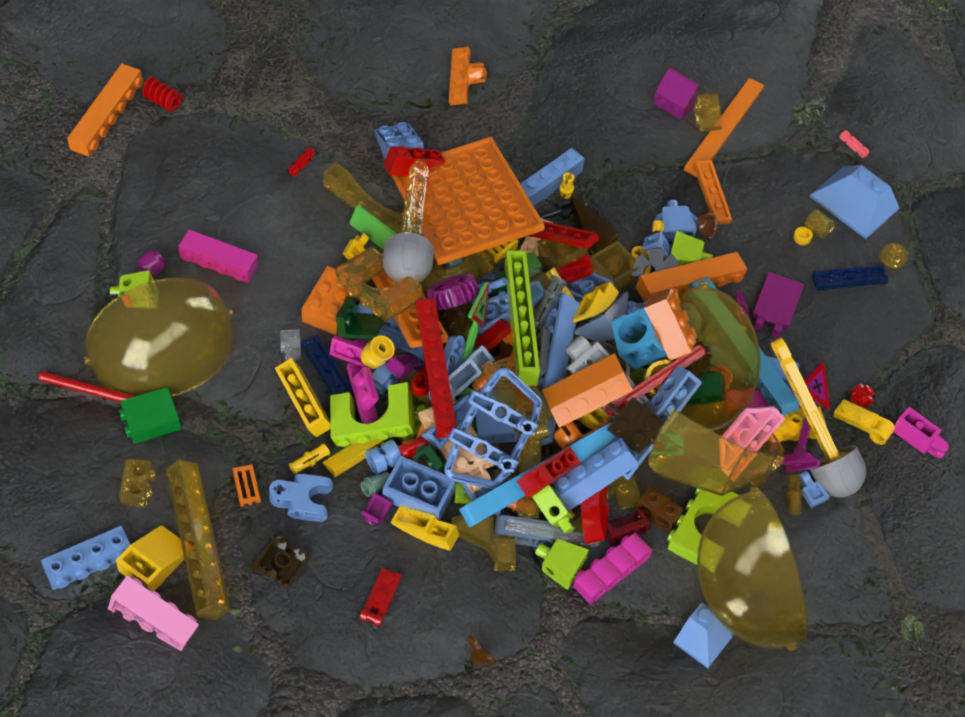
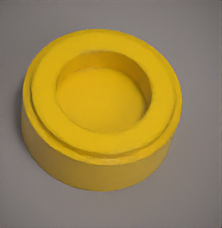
[793,227,813,245]

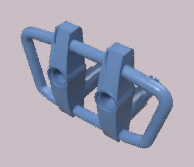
[444,368,542,489]

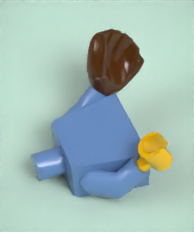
[652,200,718,241]

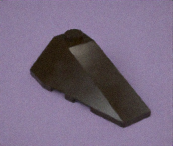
[569,193,619,264]

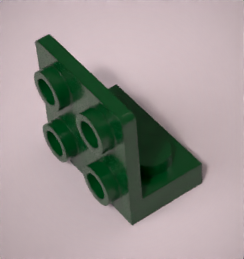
[336,296,386,340]

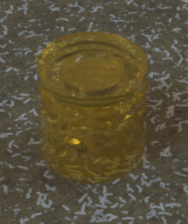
[804,209,835,239]

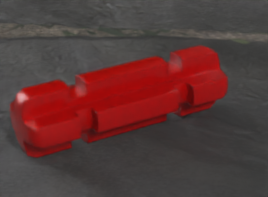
[288,147,315,176]

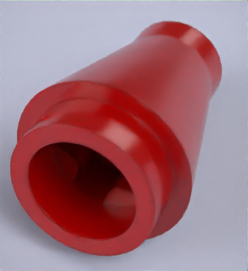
[398,437,429,460]

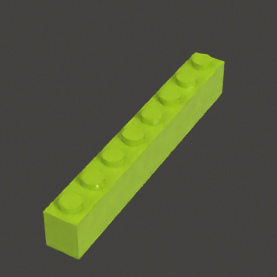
[504,251,540,386]

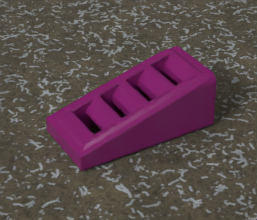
[386,353,425,379]

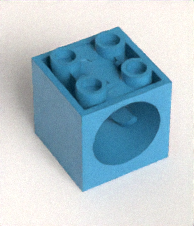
[611,307,668,370]

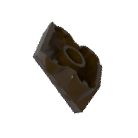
[251,535,311,589]

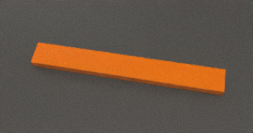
[684,78,764,178]

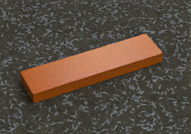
[693,159,732,225]

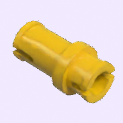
[559,172,575,199]

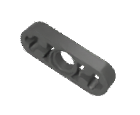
[535,325,550,378]

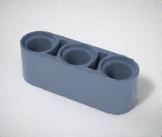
[493,515,555,548]

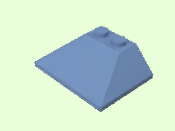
[810,165,899,239]

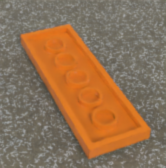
[369,266,448,348]

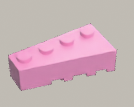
[108,576,199,651]

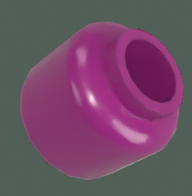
[136,250,165,278]

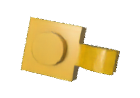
[342,233,369,266]

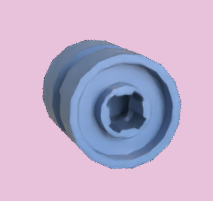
[365,439,402,475]

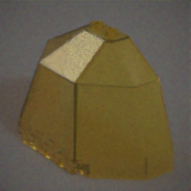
[648,396,785,496]

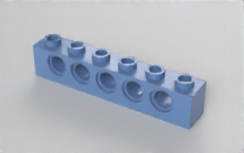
[622,365,702,480]

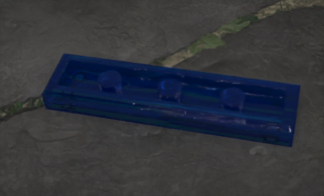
[811,265,889,291]
[300,334,354,397]

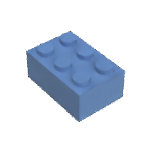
[382,456,456,521]

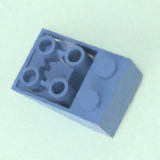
[374,122,424,160]

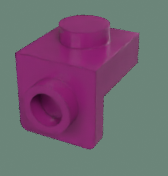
[360,493,393,526]

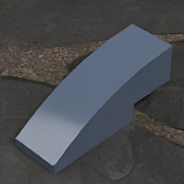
[448,345,495,399]

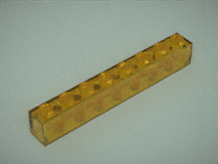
[166,459,230,620]

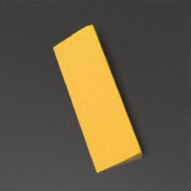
[323,440,384,478]

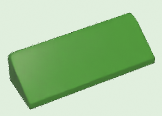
[350,205,397,250]

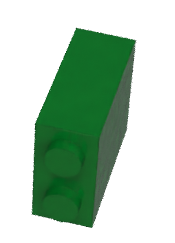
[119,387,181,444]

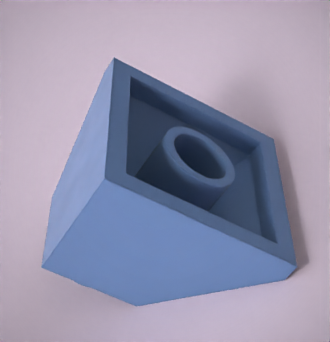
[673,603,733,668]

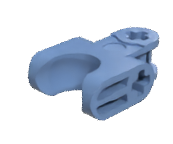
[269,474,333,522]

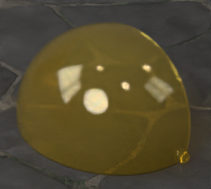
[83,278,234,396]
[646,281,760,437]
[697,487,808,651]

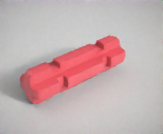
[840,130,870,158]

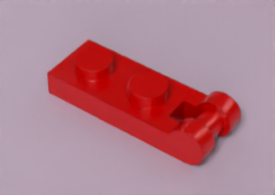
[541,254,594,290]
[360,568,402,627]

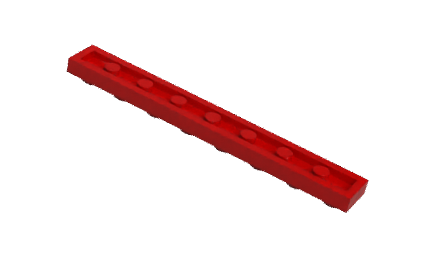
[415,298,457,438]

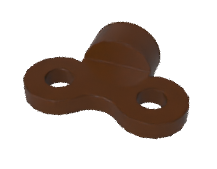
[466,635,495,666]

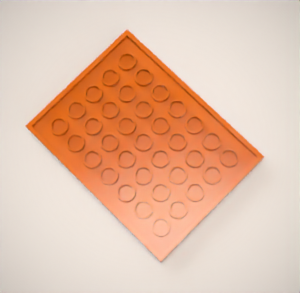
[391,137,545,265]

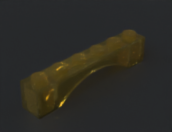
[323,162,418,234]

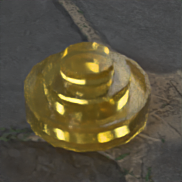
[880,243,908,269]

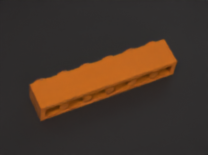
[68,63,143,157]
[636,252,747,302]

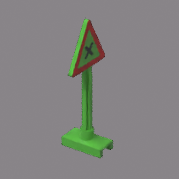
[457,283,489,397]

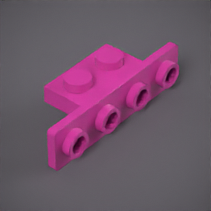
[346,363,379,424]

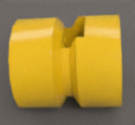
[360,335,395,369]

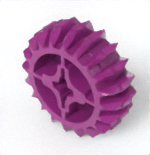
[427,274,479,310]

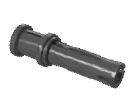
[534,275,567,327]

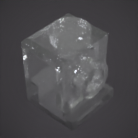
[280,329,301,361]

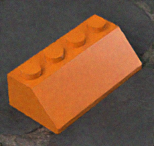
[542,353,633,428]

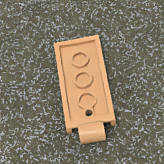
[418,398,494,493]

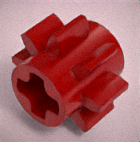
[849,384,875,408]

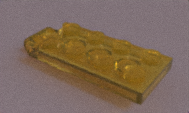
[481,355,553,444]

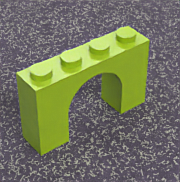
[330,382,414,447]
[667,478,751,573]

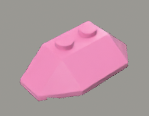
[719,406,785,480]

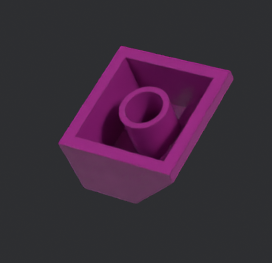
[653,68,699,120]

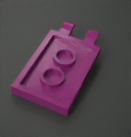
[752,272,804,338]

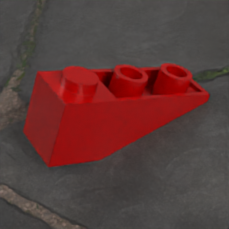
[384,146,446,176]
[517,446,581,498]

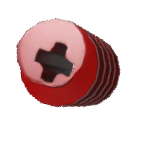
[142,76,183,112]

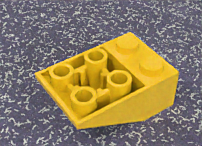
[116,525,193,591]

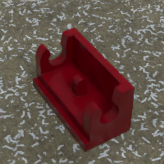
[606,508,650,546]

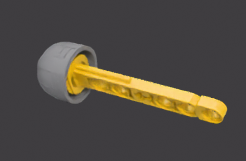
[771,338,866,497]

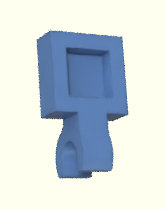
[797,471,830,508]

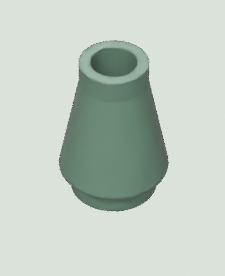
[360,472,390,497]

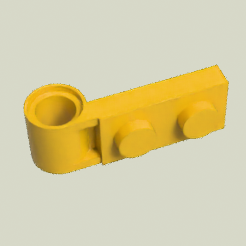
[834,399,895,445]

